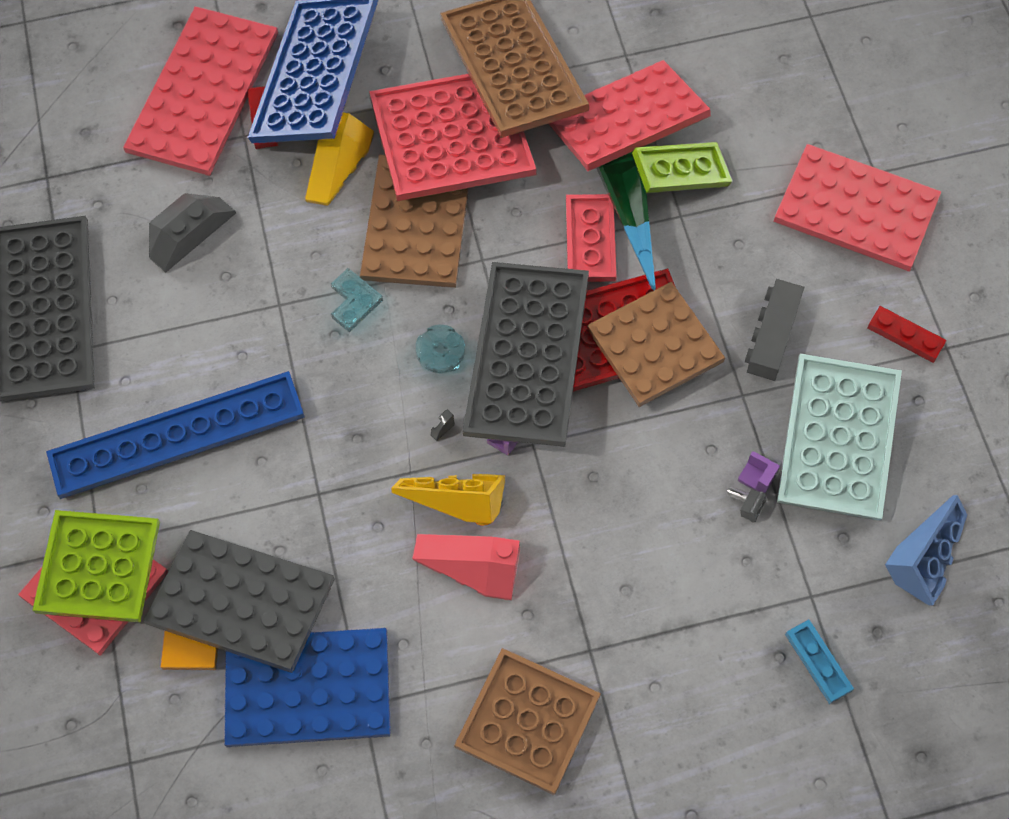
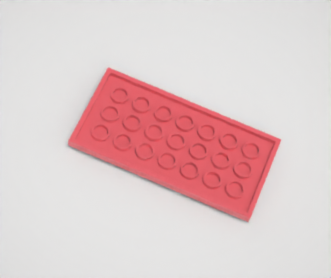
[123,6,278,176]

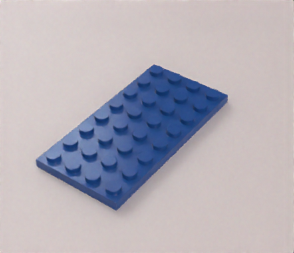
[248,0,378,143]

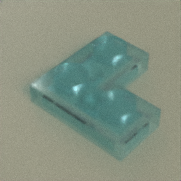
[331,268,383,333]

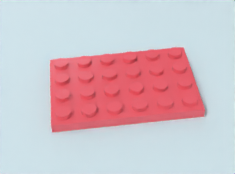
[548,60,711,171]
[774,144,942,272]

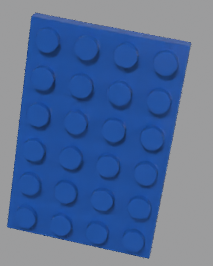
[225,628,391,747]

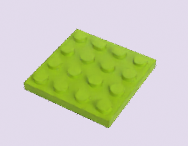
[32,510,160,622]

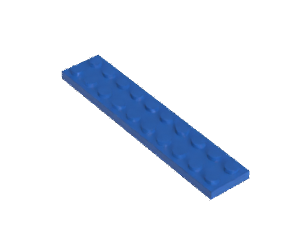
[46,371,305,499]

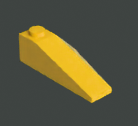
[305,112,374,206]
[391,474,505,526]

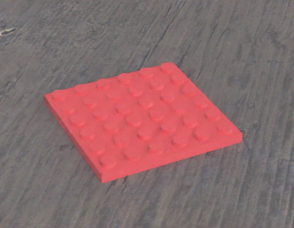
[369,74,536,201]

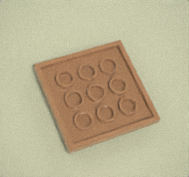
[587,282,725,407]
[454,648,601,796]

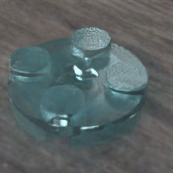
[415,325,465,373]

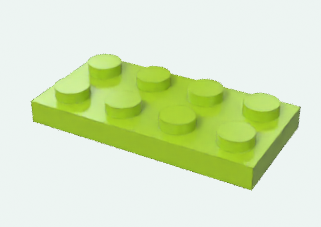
[632,142,732,193]

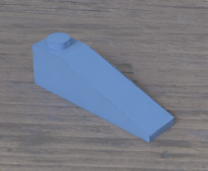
[885,495,967,606]

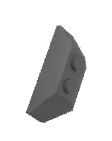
[149,193,236,273]

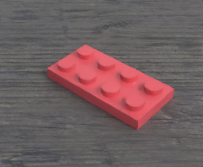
[566,194,617,282]

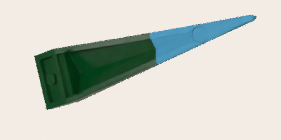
[597,151,656,290]

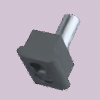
[727,487,766,522]

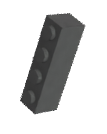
[744,279,805,381]

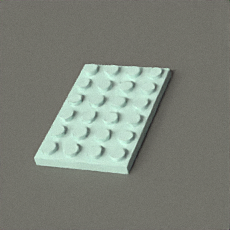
[777,354,902,521]

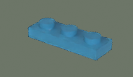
[785,619,854,704]

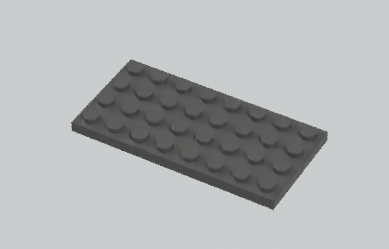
[0,215,95,402]
[462,262,589,447]

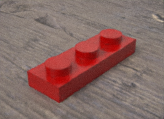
[867,306,947,363]

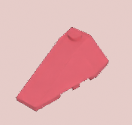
[413,534,520,601]

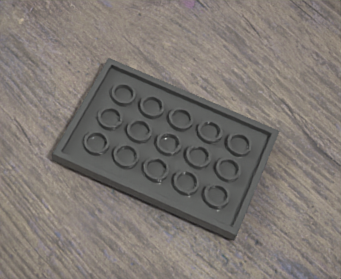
[144,530,335,673]

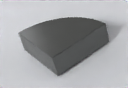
[430,409,455,441]

